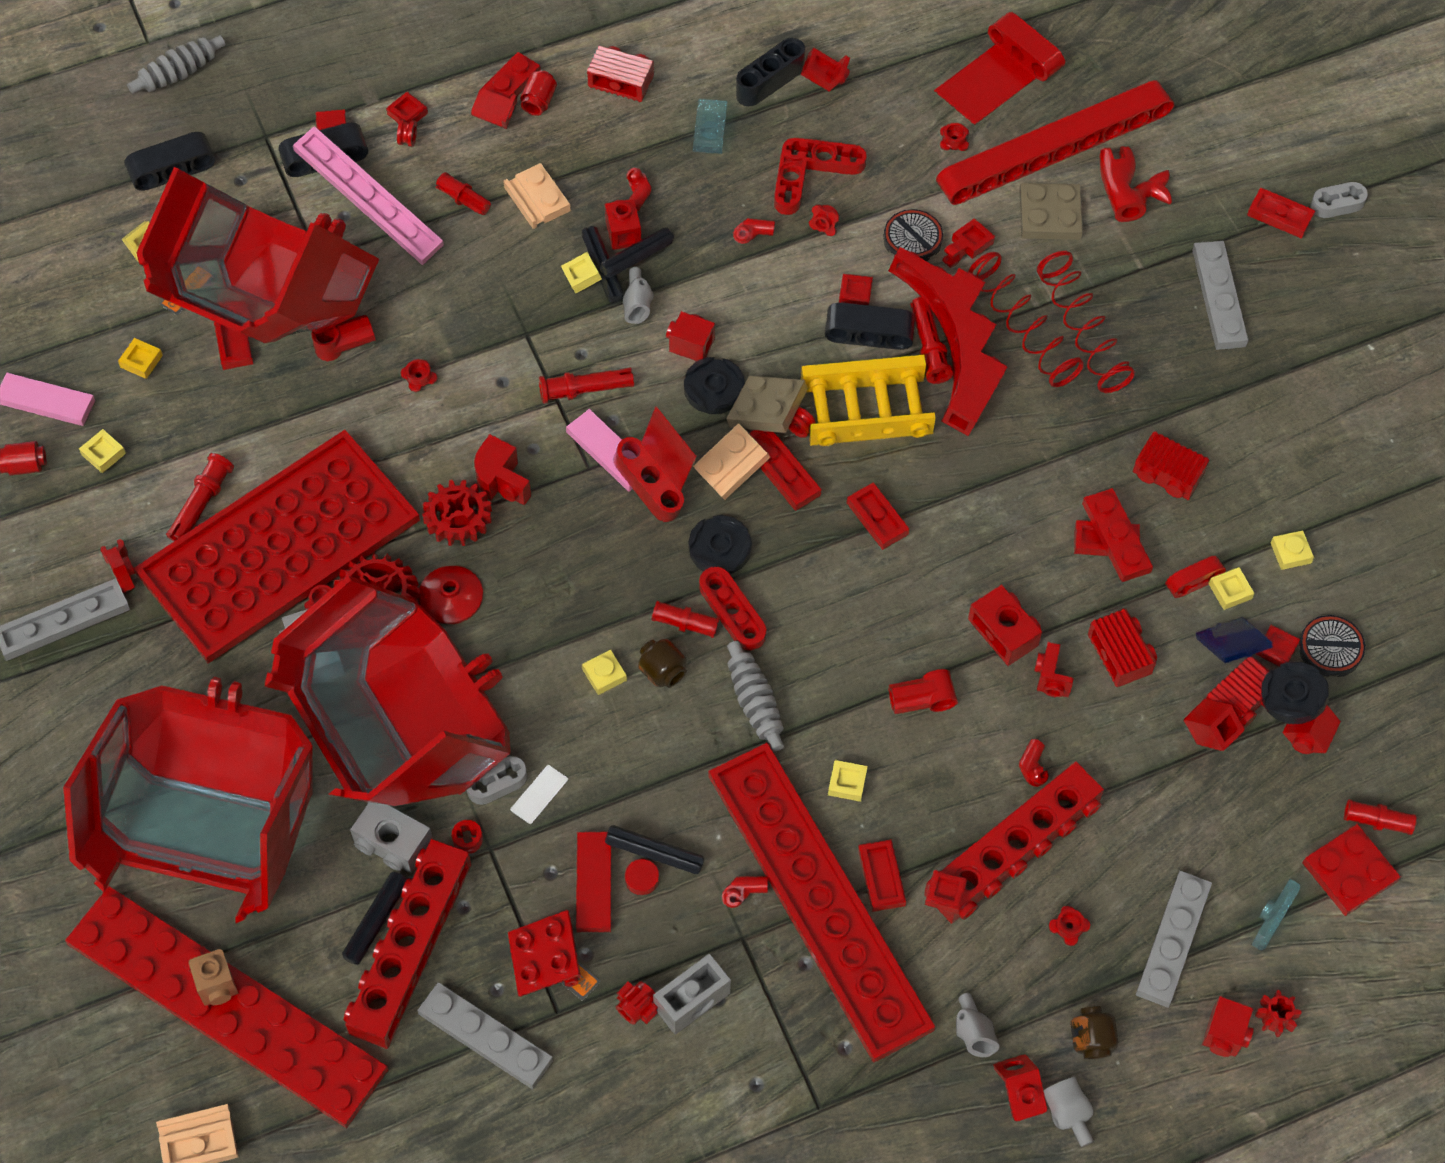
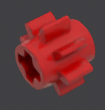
[616,981,658,1025]
[1255,990,1302,1037]

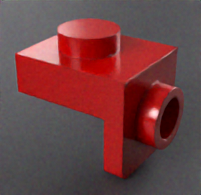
[801,48,851,92]
[1034,642,1074,697]

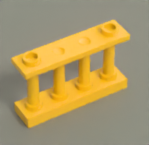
[801,355,936,446]

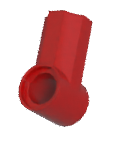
[311,315,376,361]
[888,669,958,714]

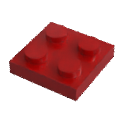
[1302,824,1401,916]

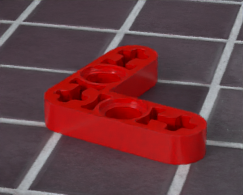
[774,138,867,215]

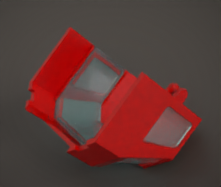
[136,167,379,343]
[265,575,510,806]
[63,677,313,924]

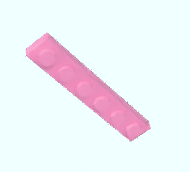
[293,126,444,265]

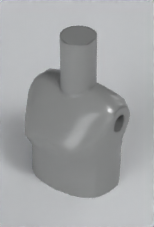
[623,267,654,324]
[956,993,1000,1057]
[1043,1077,1094,1147]

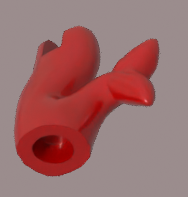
[1099,146,1172,222]

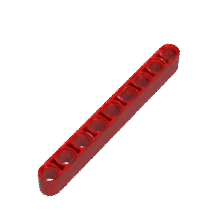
[936,80,1174,205]

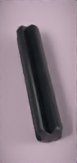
[582,226,623,303]
[600,227,674,278]
[605,825,704,874]
[342,871,407,965]

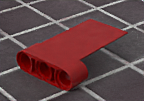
[934,12,1065,125]
[613,406,697,522]

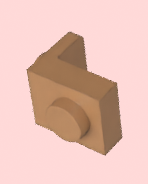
[189,949,238,1006]

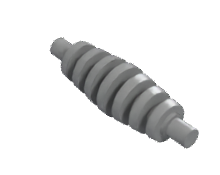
[127,35,225,94]
[727,641,784,752]

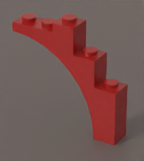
[888,247,1008,436]

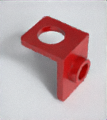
[471,88,517,129]
[993,1055,1047,1121]

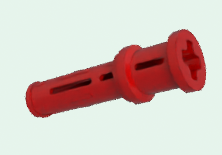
[910,297,953,384]
[538,367,634,404]
[166,453,234,541]

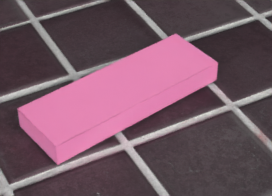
[0,373,95,426]
[566,409,650,492]

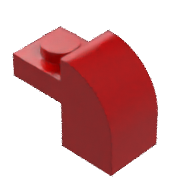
[474,434,531,506]

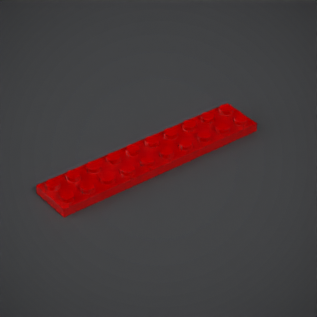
[708,743,935,1063]
[65,886,388,1129]

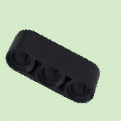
[736,38,805,107]
[278,122,369,177]
[124,132,216,191]
[825,303,915,350]

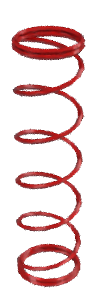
[1036,251,1135,393]
[968,252,1084,387]

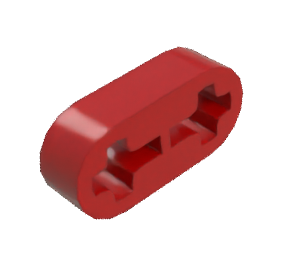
[1165,556,1226,598]

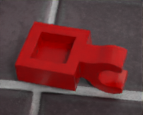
[942,218,995,268]
[100,539,135,593]

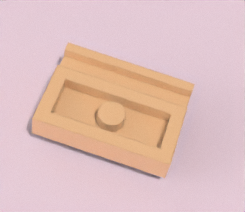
[504,163,571,229]
[693,423,770,500]
[156,1104,239,1163]

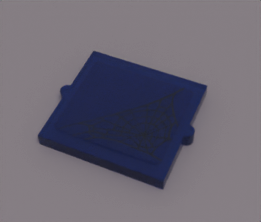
[1196,617,1273,664]

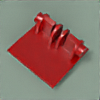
[508,910,581,997]

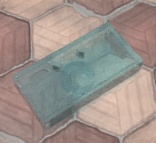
[693,99,727,154]
[1251,879,1301,951]

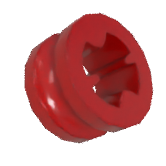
[397,119,417,147]
[788,407,816,438]
[451,820,483,854]

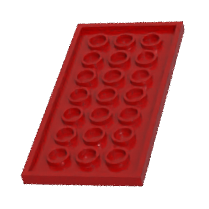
[134,430,420,664]

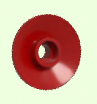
[419,566,483,624]

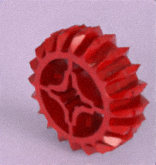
[334,552,421,630]

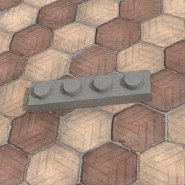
[1192,241,1248,350]
[0,578,130,661]
[1135,871,1212,1008]
[417,982,553,1090]

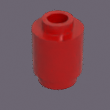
[520,70,557,116]
[0,441,47,476]

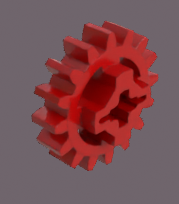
[422,480,492,546]

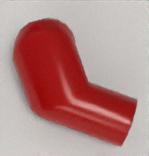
[626,168,652,211]
[733,218,775,244]
[1019,739,1049,787]
[722,876,768,908]

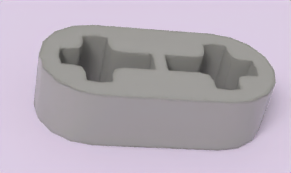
[1310,182,1368,218]
[467,756,527,805]

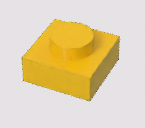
[118,338,163,379]

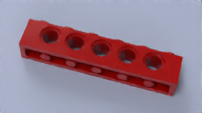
[924,761,1104,924]
[344,839,471,1049]

